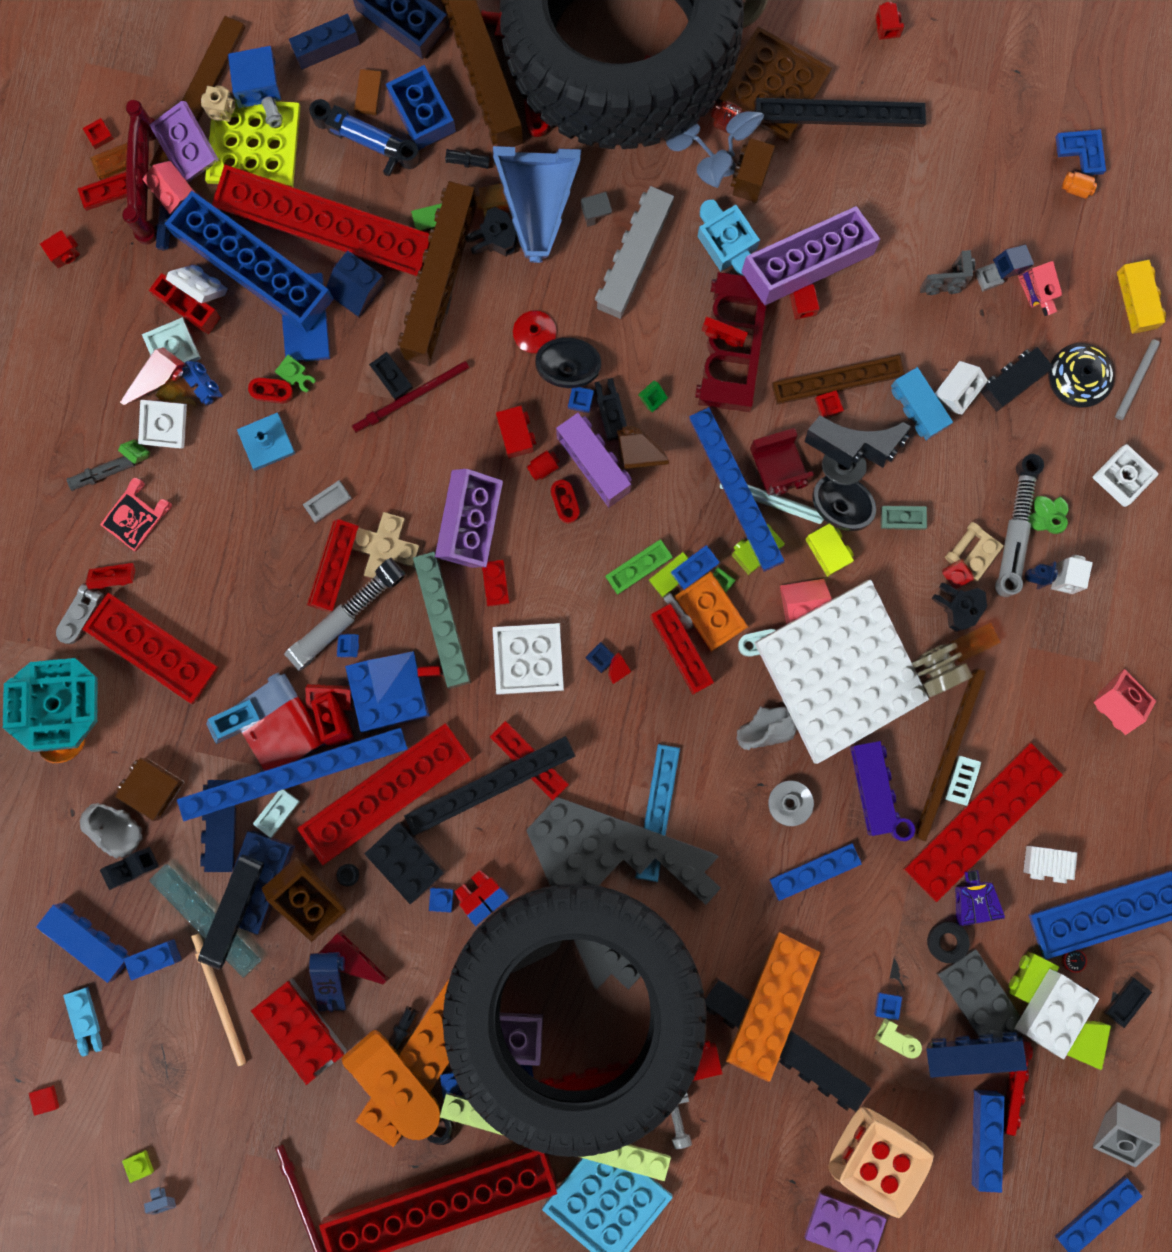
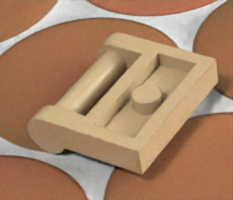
[945,522,1004,582]

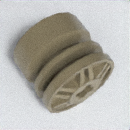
[912,642,973,697]

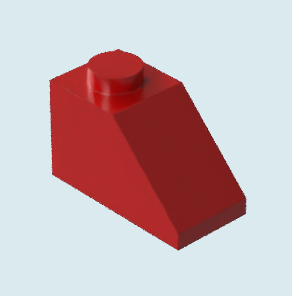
[311,693,354,748]

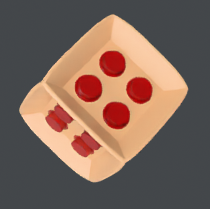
[828,1106,934,1218]

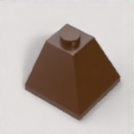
[617,426,669,469]

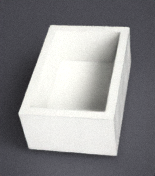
[1014,969,1099,1059]

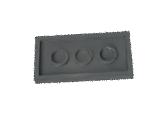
[936,948,1021,1038]

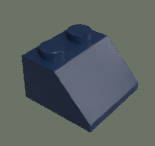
[326,250,386,318]

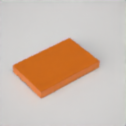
[674,572,748,652]

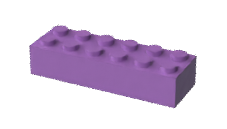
[741,206,880,305]

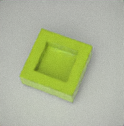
[122,1150,154,1183]

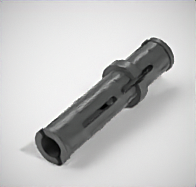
[66,456,135,491]

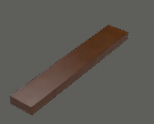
[772,354,905,405]

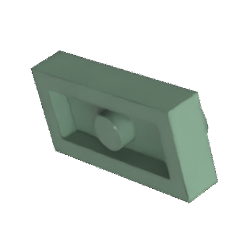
[881,506,927,530]

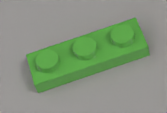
[605,539,673,595]

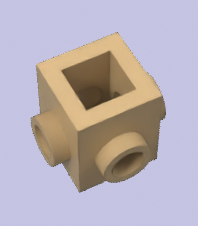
[201,85,235,122]

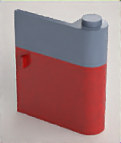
[234,673,325,771]

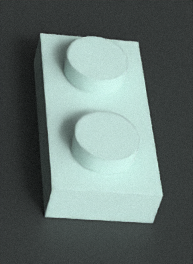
[253,789,300,838]

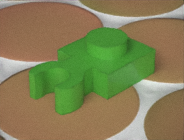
[275,354,317,392]

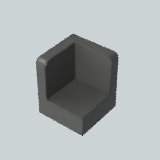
[581,192,612,227]

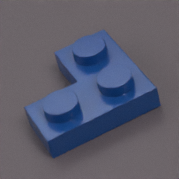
[1055,129,1106,176]

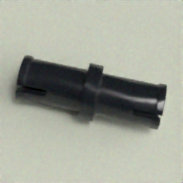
[445,149,490,169]
[388,1006,419,1054]

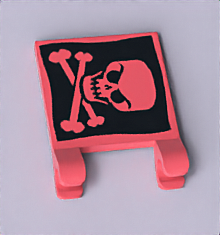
[100,478,172,552]

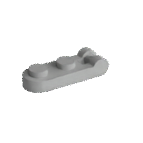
[56,583,104,644]

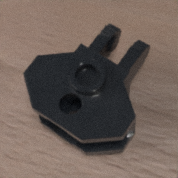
[465,207,517,257]
[932,583,987,632]

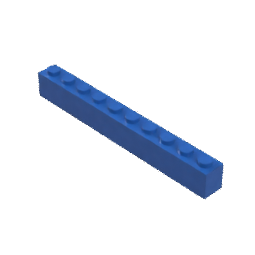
[177,728,407,822]

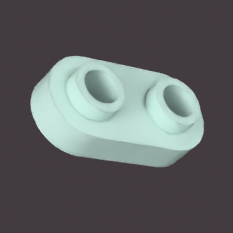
[738,629,776,657]

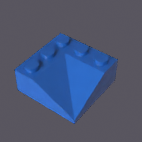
[345,651,430,733]

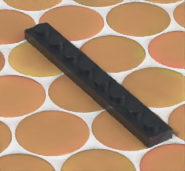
[754,98,926,127]
[404,736,576,836]

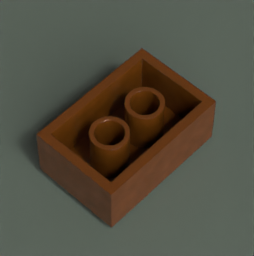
[261,857,346,942]

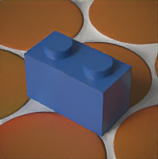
[124,939,182,981]

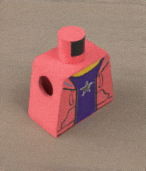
[1018,261,1062,317]

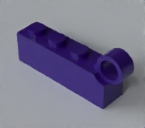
[850,741,915,841]

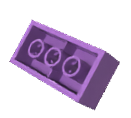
[556,413,632,508]
[435,469,503,568]

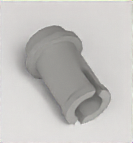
[261,97,283,127]

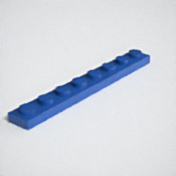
[689,408,784,572]

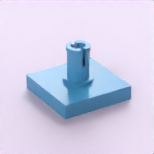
[237,413,295,471]

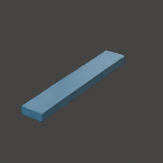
[635,744,680,882]

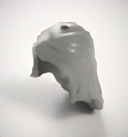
[736,706,797,750]
[79,803,142,859]

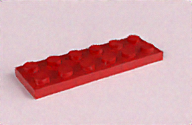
[82,593,219,704]

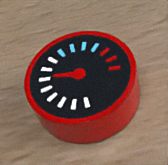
[1062,950,1087,973]

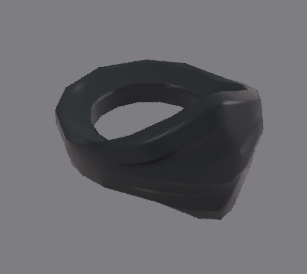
[427,1117,455,1145]

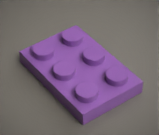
[150,101,219,183]
[804,1192,887,1252]

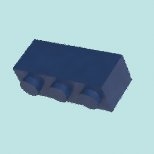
[289,13,360,70]

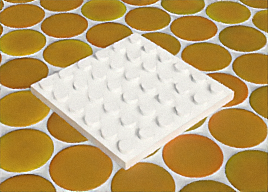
[754,580,929,764]

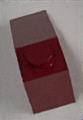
[319,931,390,985]

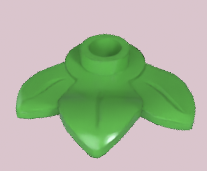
[1028,496,1069,534]

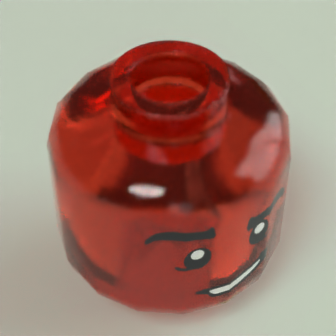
[711,101,742,134]

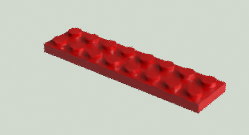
[297,723,472,866]
[903,743,1063,902]

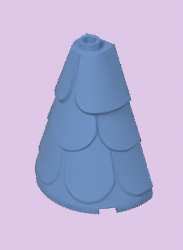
[493,146,581,263]

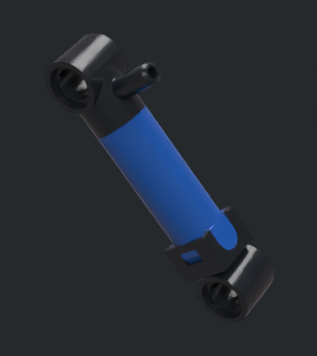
[309,99,420,176]

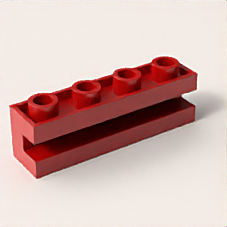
[307,519,359,612]
[650,604,714,695]

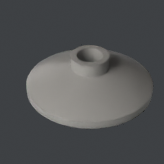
[768,781,814,826]

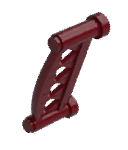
[122,100,157,245]

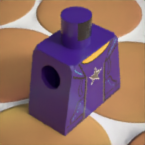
[955,870,1005,926]

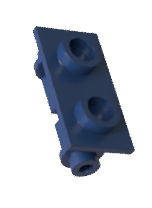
[1025,561,1058,590]

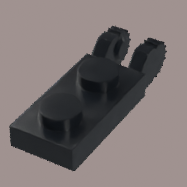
[594,378,627,441]

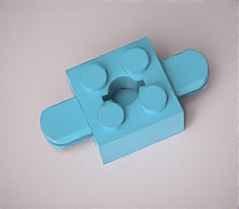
[697,200,760,276]

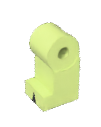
[875,1018,922,1059]

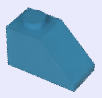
[206,700,260,744]

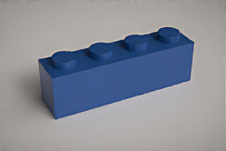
[36,903,129,983]
[972,1090,1004,1193]

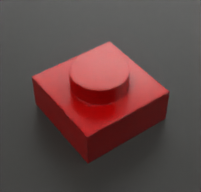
[942,559,974,589]

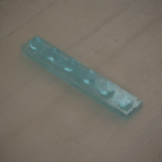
[149,864,261,978]

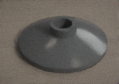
[822,455,867,485]

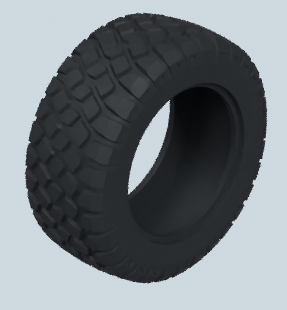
[500,0,744,149]
[443,884,706,1157]

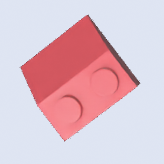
[780,579,832,625]
[1093,669,1156,735]

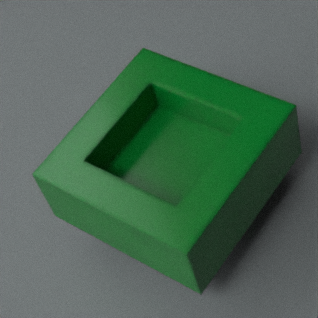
[638,380,668,413]

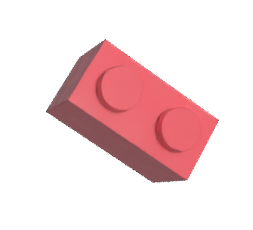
[142,161,194,214]

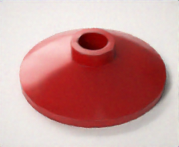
[513,311,556,354]

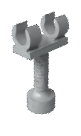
[671,1093,692,1149]

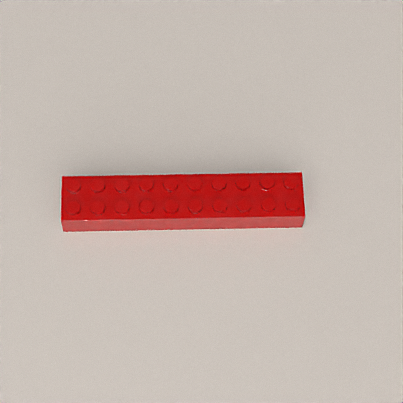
[319,1147,558,1252]

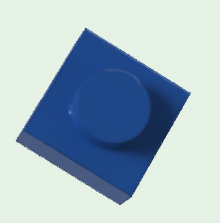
[568,387,594,413]
[337,634,359,658]
[429,887,454,913]
[874,992,902,1020]

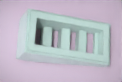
[944,756,981,806]

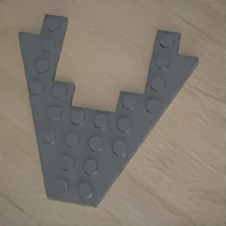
[526,797,721,990]

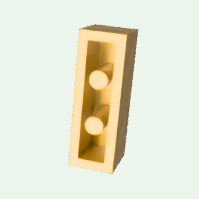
[1117,260,1166,334]

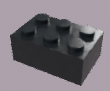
[364,822,447,905]

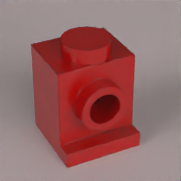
[875,2,904,40]

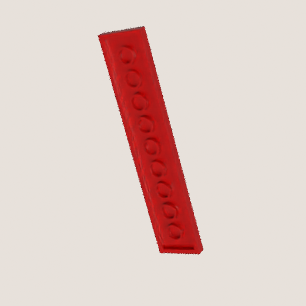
[212,164,430,277]

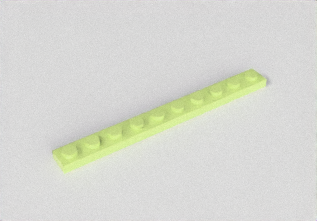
[440,1092,671,1181]

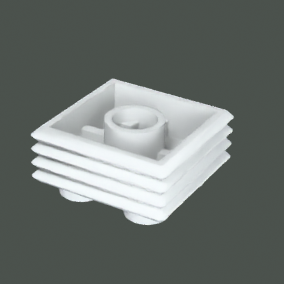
[1093,444,1158,507]

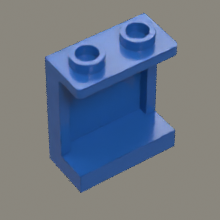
[228,46,281,108]

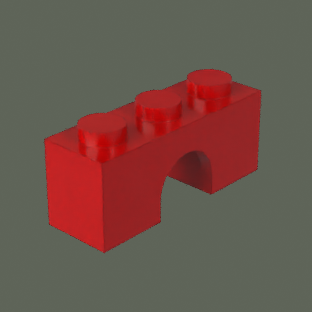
[149,273,221,335]

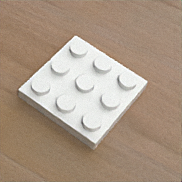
[493,623,564,695]

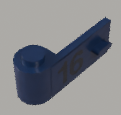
[309,952,346,1013]

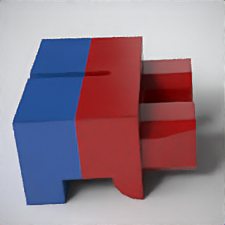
[455,870,510,927]

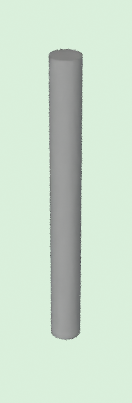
[1115,340,1160,420]

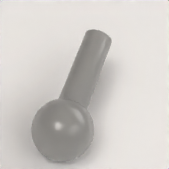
[663,593,694,630]

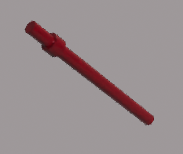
[351,361,469,433]
[275,1144,324,1252]

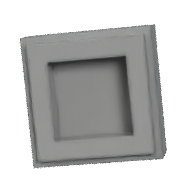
[974,263,1004,292]

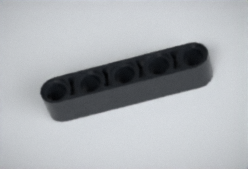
[198,854,264,970]

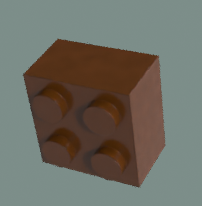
[731,138,775,203]

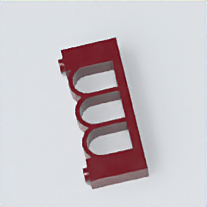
[695,272,766,413]

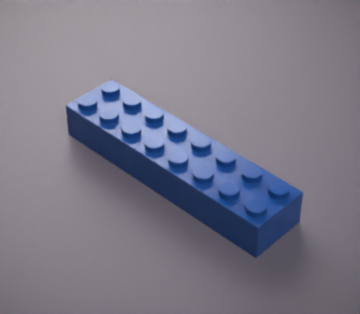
[165,191,334,333]

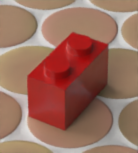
[496,406,536,459]

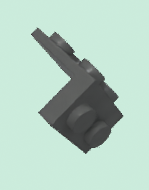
[920,250,975,295]

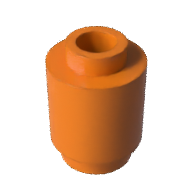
[1062,171,1097,199]

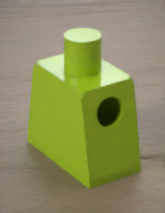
[1067,1021,1111,1070]

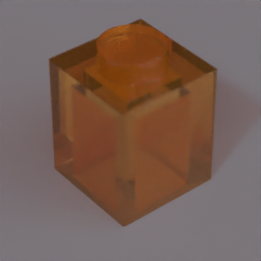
[476,183,510,217]

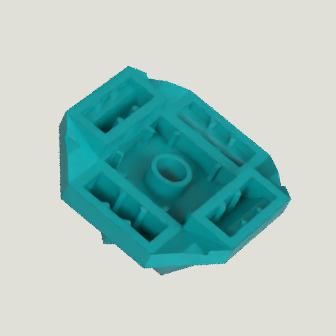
[3,658,98,752]

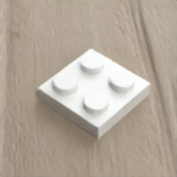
[166,265,228,304]
[138,400,187,448]

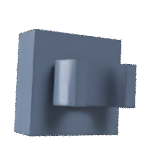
[144,1187,176,1215]

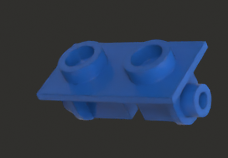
[182,361,223,406]

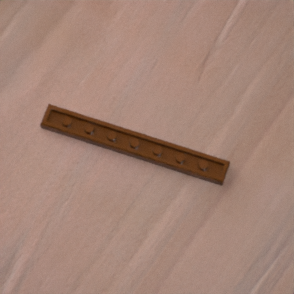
[150,16,245,167]
[913,668,986,841]

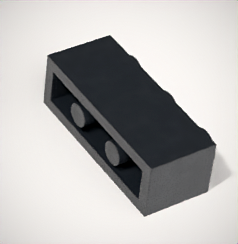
[981,347,1054,412]

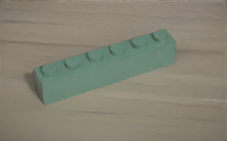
[413,552,471,689]

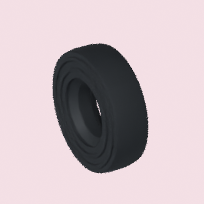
[927,921,970,963]

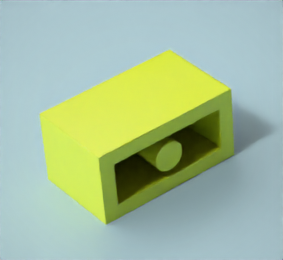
[805,524,854,577]

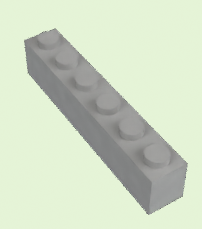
[595,186,674,319]

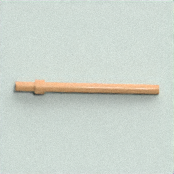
[191,933,247,1066]

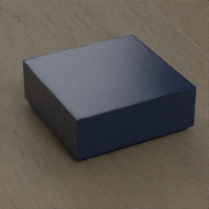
[585,642,615,673]

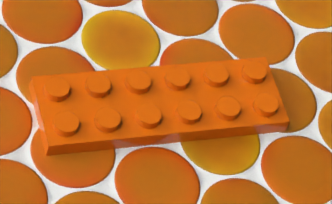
[726,932,820,1082]

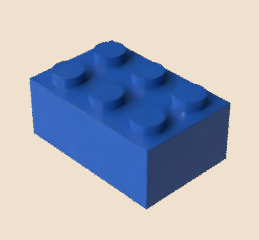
[386,65,456,150]

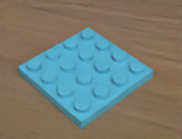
[542,1158,673,1252]

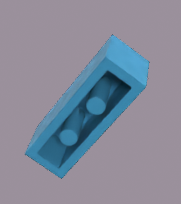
[891,367,953,441]

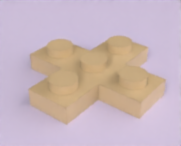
[352,512,420,579]

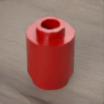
[526,450,560,481]

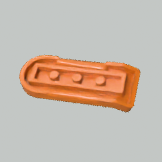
[342,1030,441,1140]

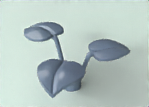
[666,112,764,188]

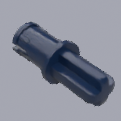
[155,205,172,251]

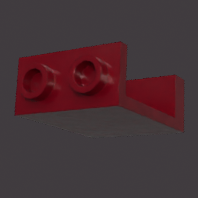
[750,428,814,496]

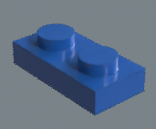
[670,545,720,590]

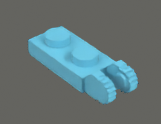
[63,987,103,1056]

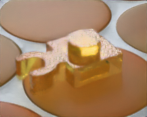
[155,382,197,416]

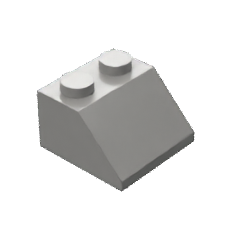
[1093,1102,1160,1167]

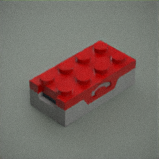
[251,978,347,1085]

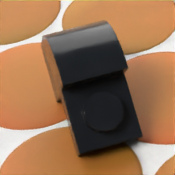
[100,847,159,891]

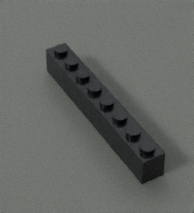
[704,977,871,1112]

